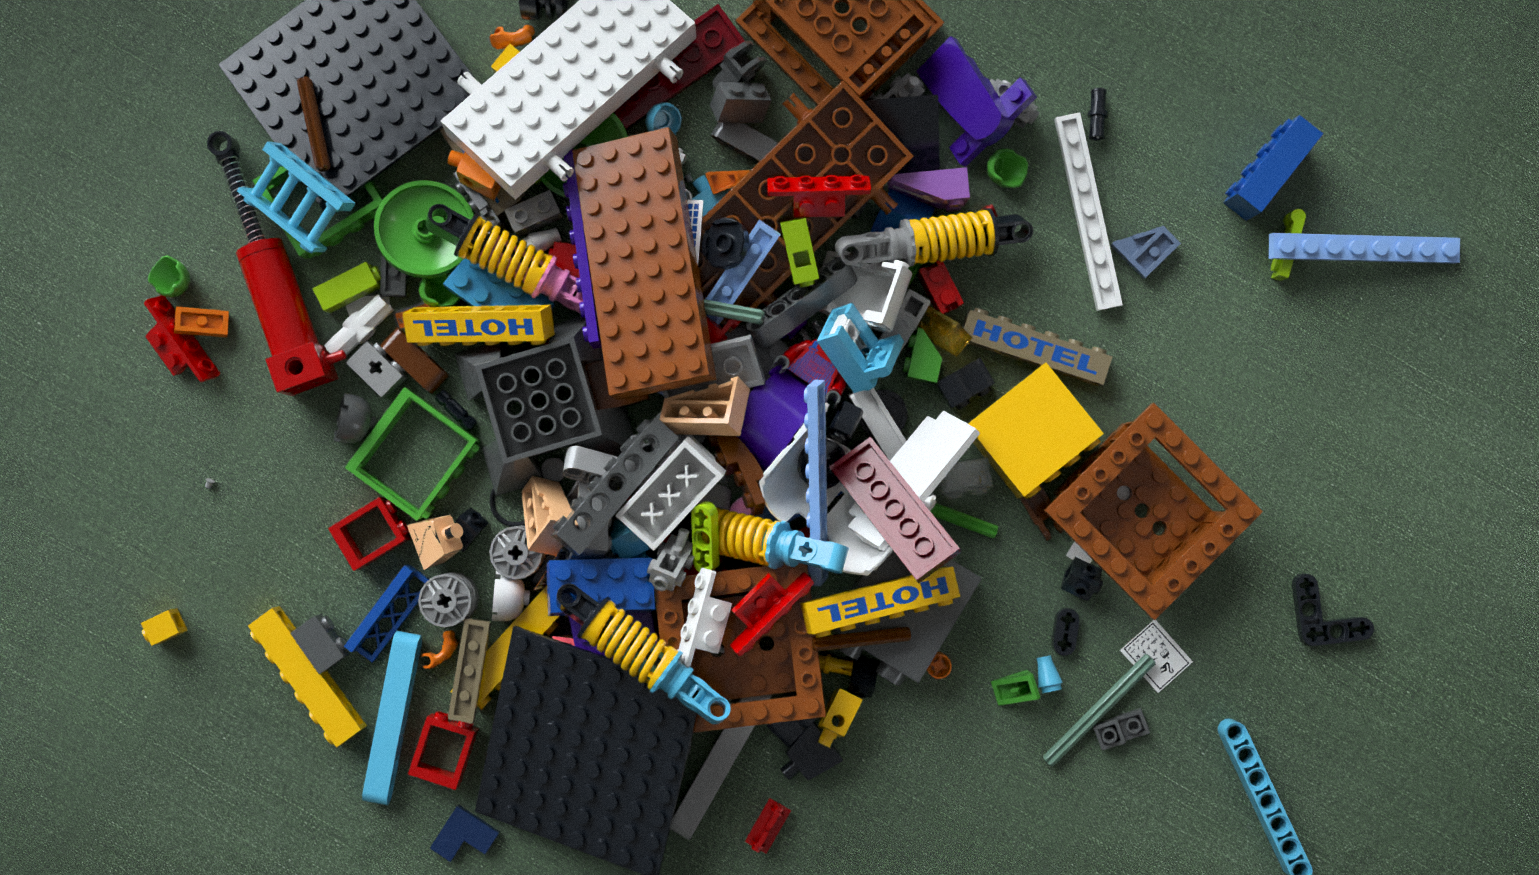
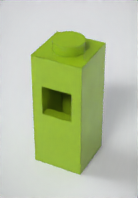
[780,217,819,287]
[312,262,381,313]

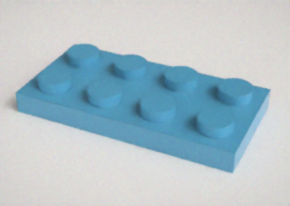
[443,259,554,344]

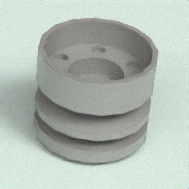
[489,525,548,579]
[418,572,479,627]

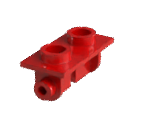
[745,798,791,854]

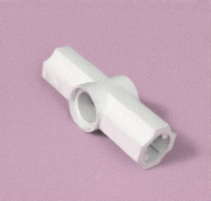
[324,294,394,361]

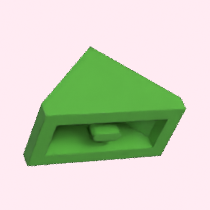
[991,670,1040,705]

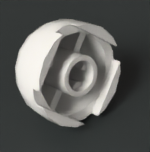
[492,571,530,621]

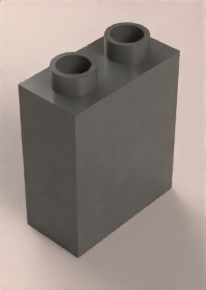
[832,551,982,687]

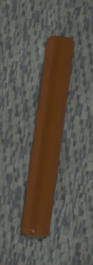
[297,77,330,172]
[812,627,911,651]

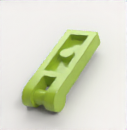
[1271,209,1306,281]

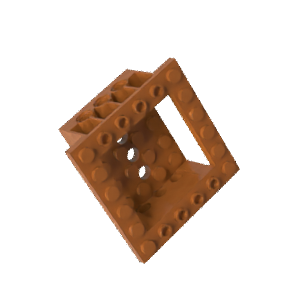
[735,0,945,105]
[1044,403,1263,620]
[654,563,826,733]

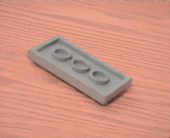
[662,335,765,398]

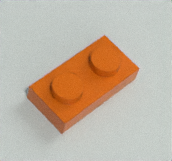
[174,306,229,338]

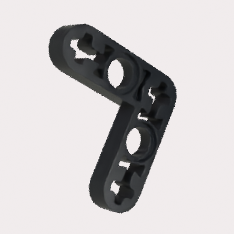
[1292,573,1374,646]

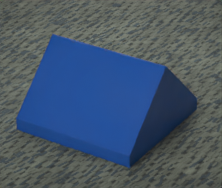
[870,189,935,232]

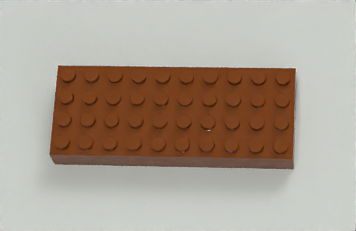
[572,127,717,400]

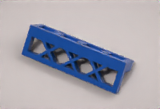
[344,565,430,663]

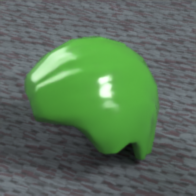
[987,149,1028,188]
[148,255,190,298]
[419,274,461,307]

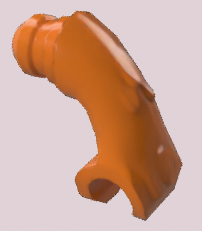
[489,25,535,49]
[421,630,459,669]

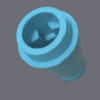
[1036,655,1063,694]

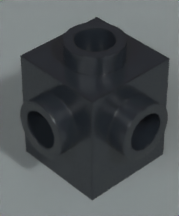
[1061,557,1103,601]

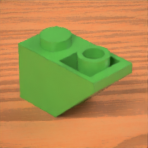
[903,328,942,384]

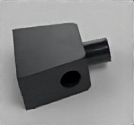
[780,722,843,780]

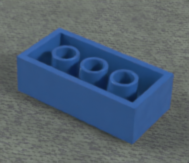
[1223,115,1323,221]
[546,558,655,616]

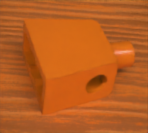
[448,150,501,200]

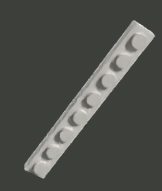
[1054,112,1123,311]

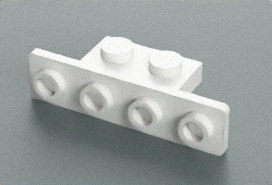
[677,568,732,668]

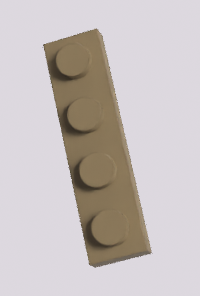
[448,618,491,723]

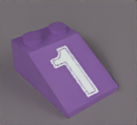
[888,167,970,212]

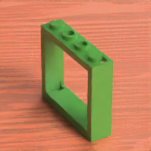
[252,166,384,259]
[345,387,481,521]

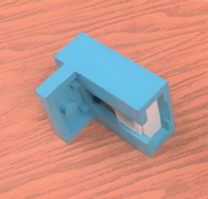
[817,303,904,393]

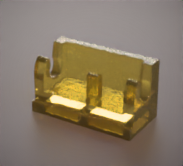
[918,306,972,357]

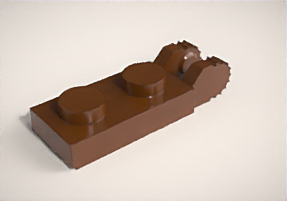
[1019,484,1063,541]

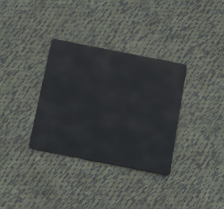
[863,95,940,183]

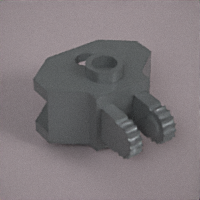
[712,41,767,89]

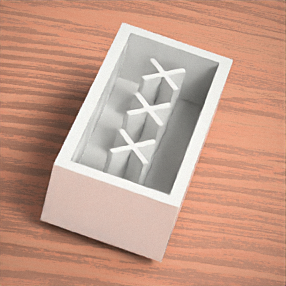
[615,436,726,551]

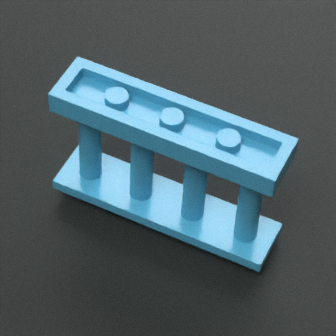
[237,141,356,253]

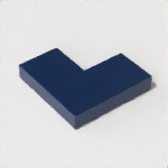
[430,804,500,862]

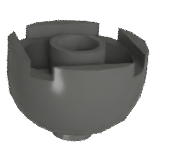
[334,393,376,444]

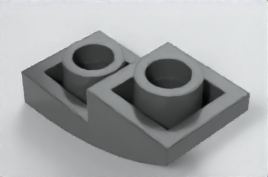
[1093,708,1150,750]

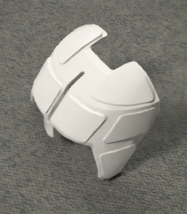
[759,402,937,576]

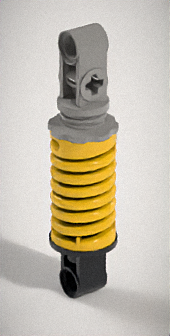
[835,208,1033,267]

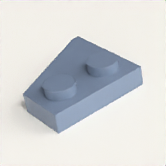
[1110,226,1181,279]

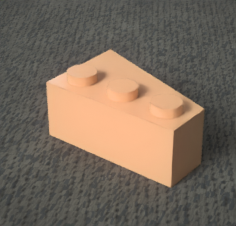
[660,376,750,436]
[521,476,579,556]

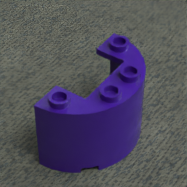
[737,365,828,473]

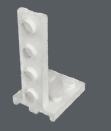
[848,388,947,478]

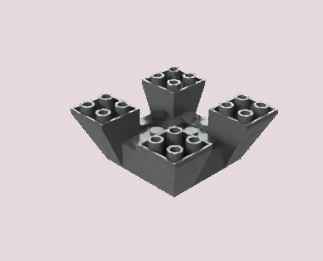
[454,316,634,496]

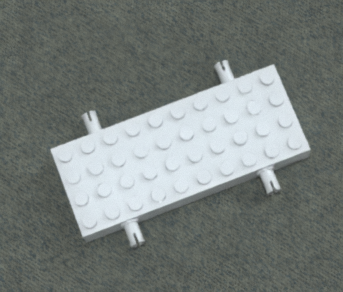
[441,0,696,200]

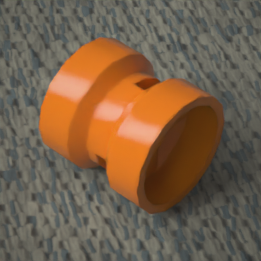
[926,652,952,679]

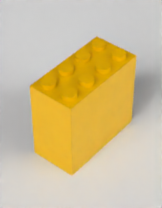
[968,363,1104,499]

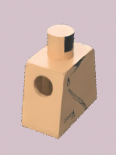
[407,515,463,570]

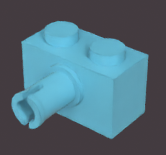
[610,519,650,558]

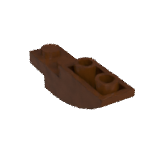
[706,435,765,516]

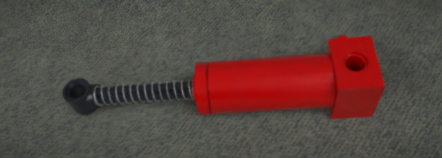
[207,131,346,396]

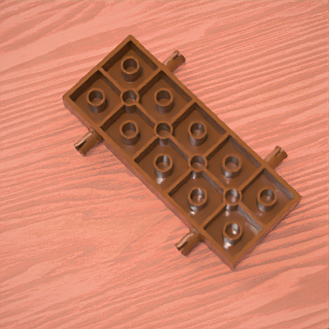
[698,81,913,332]

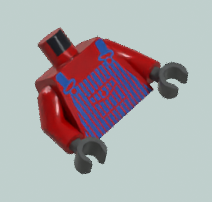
[771,339,847,409]

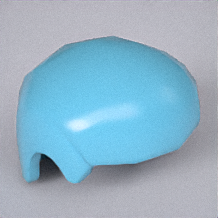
[645,102,682,135]

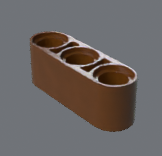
[380,327,449,394]

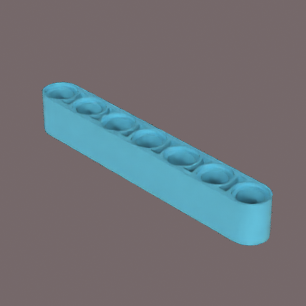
[362,631,422,805]
[1218,718,1313,875]

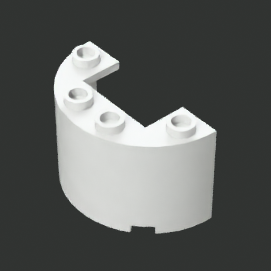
[819,251,912,333]

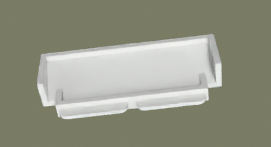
[848,411,980,551]

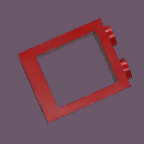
[328,497,411,571]
[408,711,479,790]

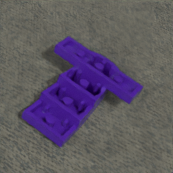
[916,36,1037,167]

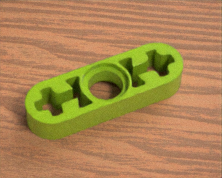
[691,501,719,573]

